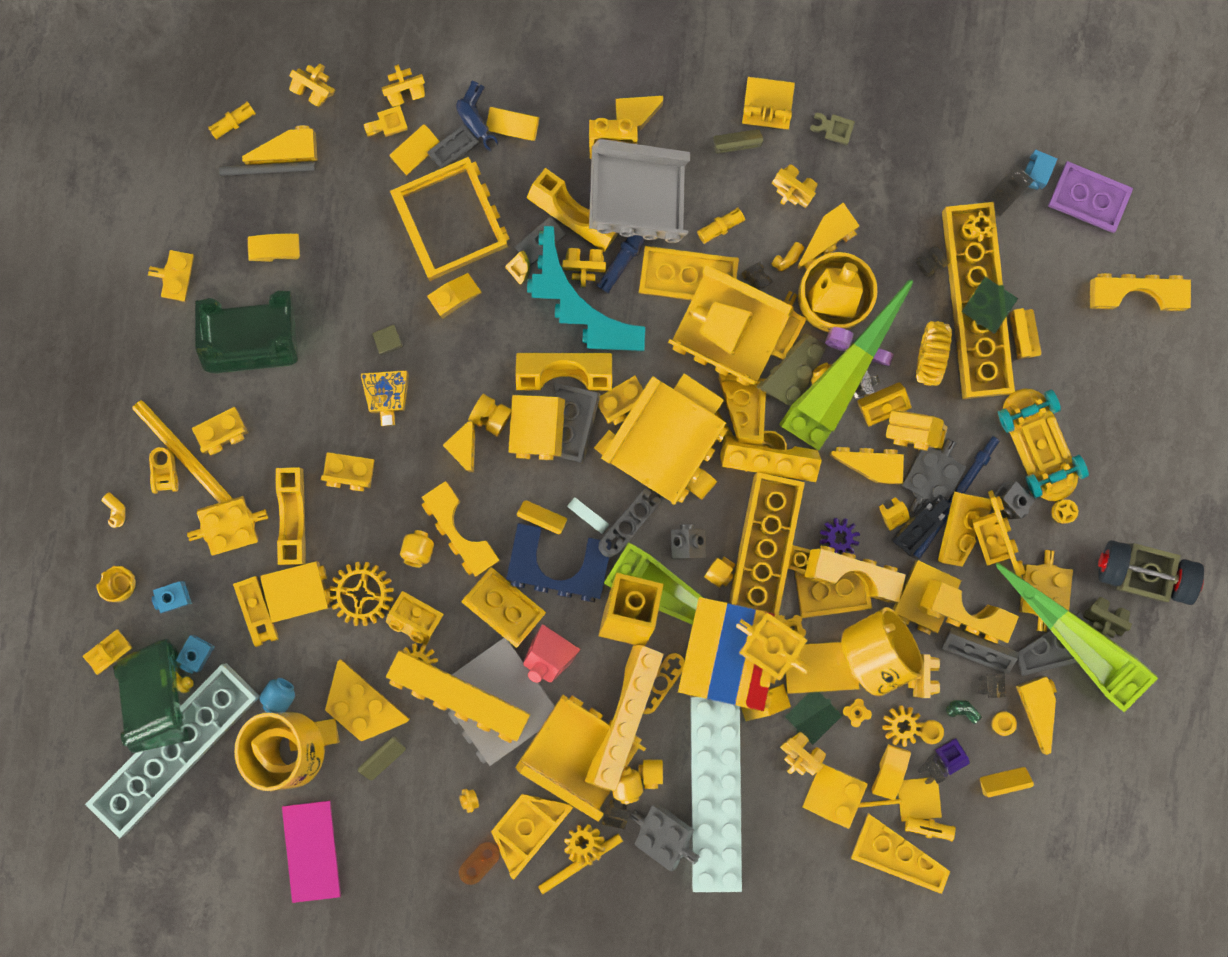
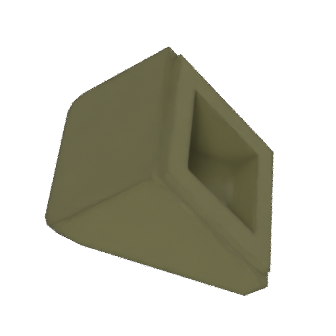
[372,325,403,355]

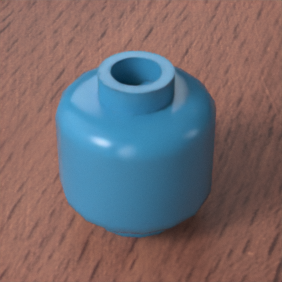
[259,678,295,713]

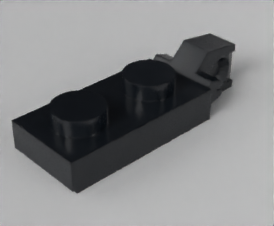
[892,494,950,556]

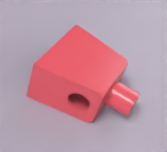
[523,624,580,683]

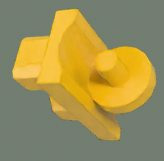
[289,63,336,107]
[382,64,425,107]
[771,164,818,208]
[562,248,606,287]
[83,629,133,675]
[908,654,940,698]
[780,732,826,776]

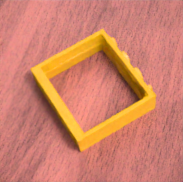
[390,157,510,281]

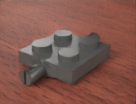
[900,438,966,513]
[630,803,700,871]

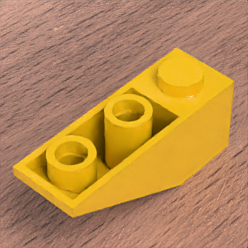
[797,203,859,270]
[829,447,904,484]

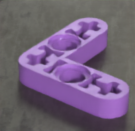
[825,327,894,366]

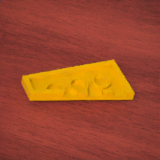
[851,813,950,894]

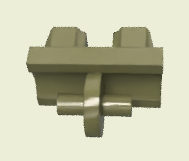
[1083,597,1132,638]

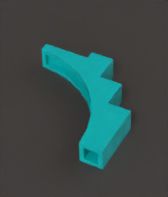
[527,226,645,351]

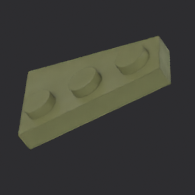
[756,334,827,407]

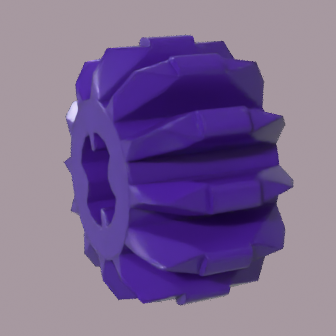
[819,518,860,555]

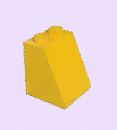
[598,573,663,646]

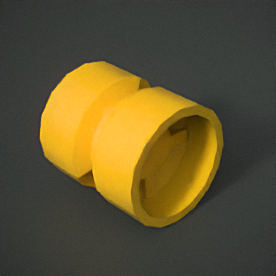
[468,393,511,437]

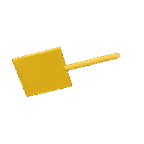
[858,777,942,822]

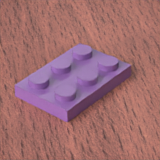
[1048,161,1133,233]

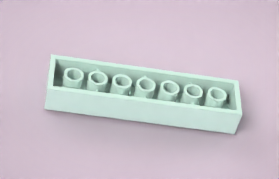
[85,663,260,838]
[690,696,742,892]

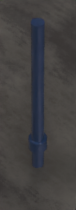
[913,436,1000,559]

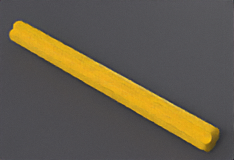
[133,400,233,503]

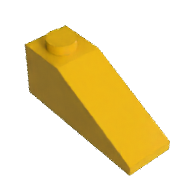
[242,125,317,165]
[1016,676,1057,755]

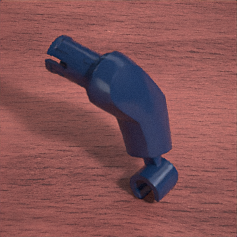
[456,80,499,151]

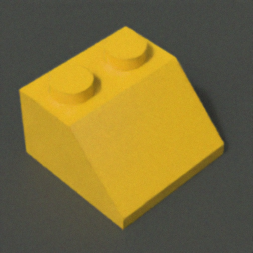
[802,763,868,829]

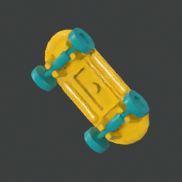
[998,388,1089,501]

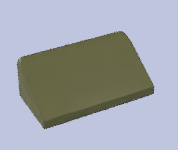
[713,129,763,154]
[357,736,406,781]

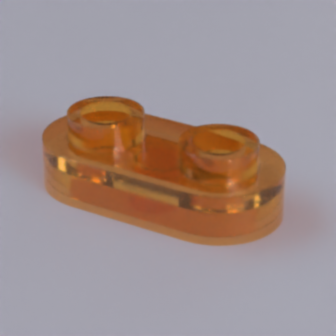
[459,841,500,885]

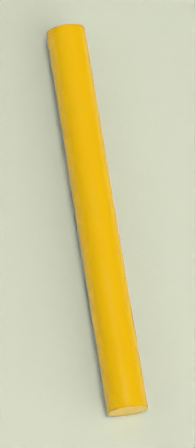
[538,833,623,894]

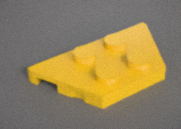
[325,659,410,742]
[491,793,573,880]

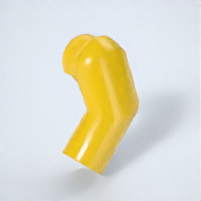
[771,242,804,271]
[101,492,125,528]
[162,666,194,693]

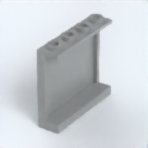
[589,139,690,243]
[448,638,555,766]

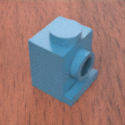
[1024,150,1057,190]

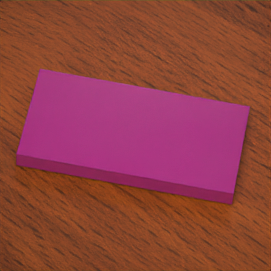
[282,800,341,903]

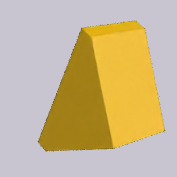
[741,684,791,721]

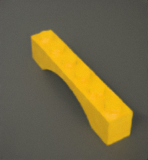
[585,645,664,791]

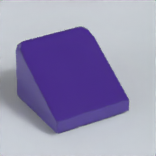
[935,738,970,775]

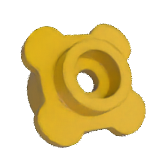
[784,615,806,637]
[843,698,872,727]
[459,789,479,813]

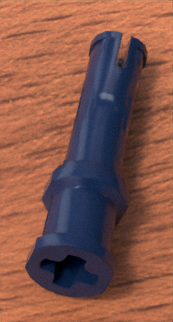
[596,235,646,294]

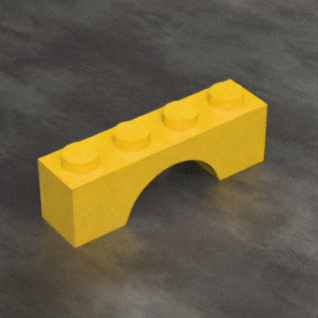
[527,168,618,252]
[1090,273,1191,311]
[516,353,612,390]
[720,435,822,482]
[276,467,306,565]
[421,481,500,577]
[804,546,906,603]
[920,579,1019,644]

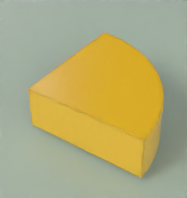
[505,250,530,285]

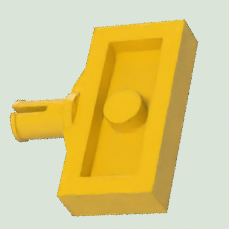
[148,250,194,302]

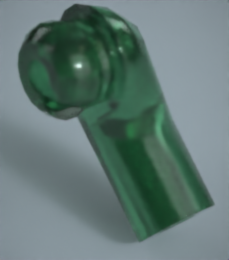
[946,700,982,724]

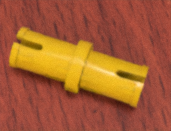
[208,101,256,140]
[697,207,745,244]
[905,816,956,841]

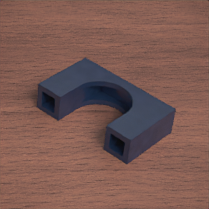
[506,523,612,603]

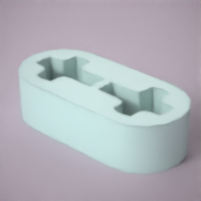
[567,497,610,534]

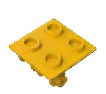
[742,77,795,130]

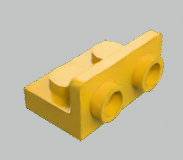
[1009,308,1041,360]
[598,376,644,425]
[192,407,248,456]
[321,452,375,492]
[385,591,444,645]

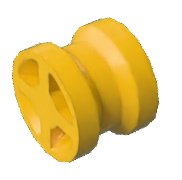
[1051,499,1079,524]

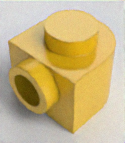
[703,556,736,588]
[639,759,663,789]

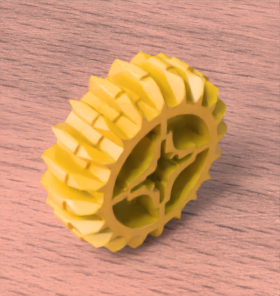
[916,321,952,386]
[329,562,394,626]

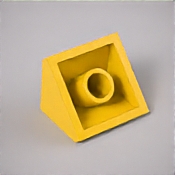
[443,422,476,473]

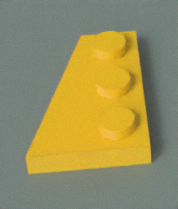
[718,373,766,445]

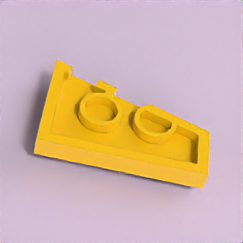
[938,491,993,567]

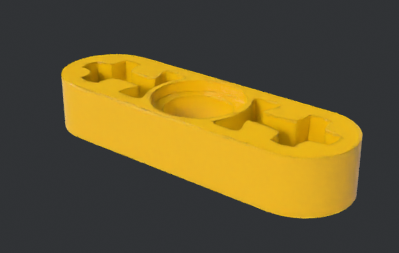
[643,653,685,714]

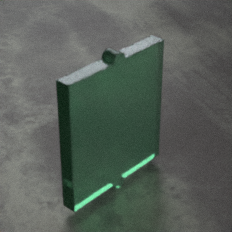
[961,277,1018,334]
[785,692,843,745]

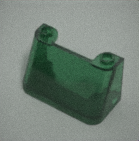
[195,291,298,373]
[113,638,189,753]

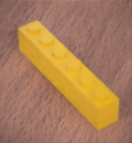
[386,650,530,743]

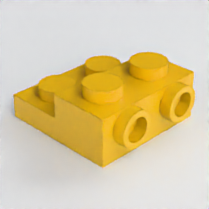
[589,118,637,159]

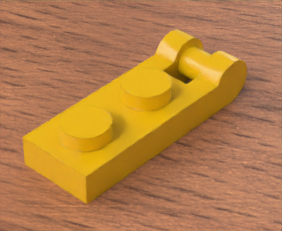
[233,576,279,647]

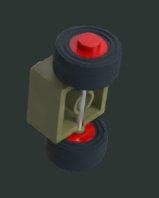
[1098,540,1204,605]

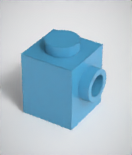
[152,581,192,613]
[176,635,215,674]

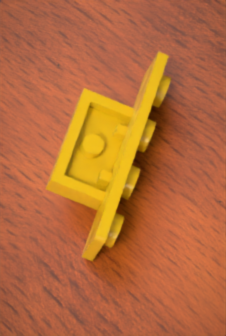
[972,490,1026,578]

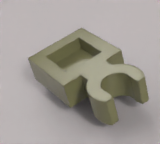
[810,113,855,146]

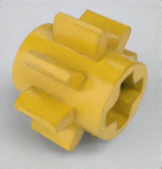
[965,210,996,242]

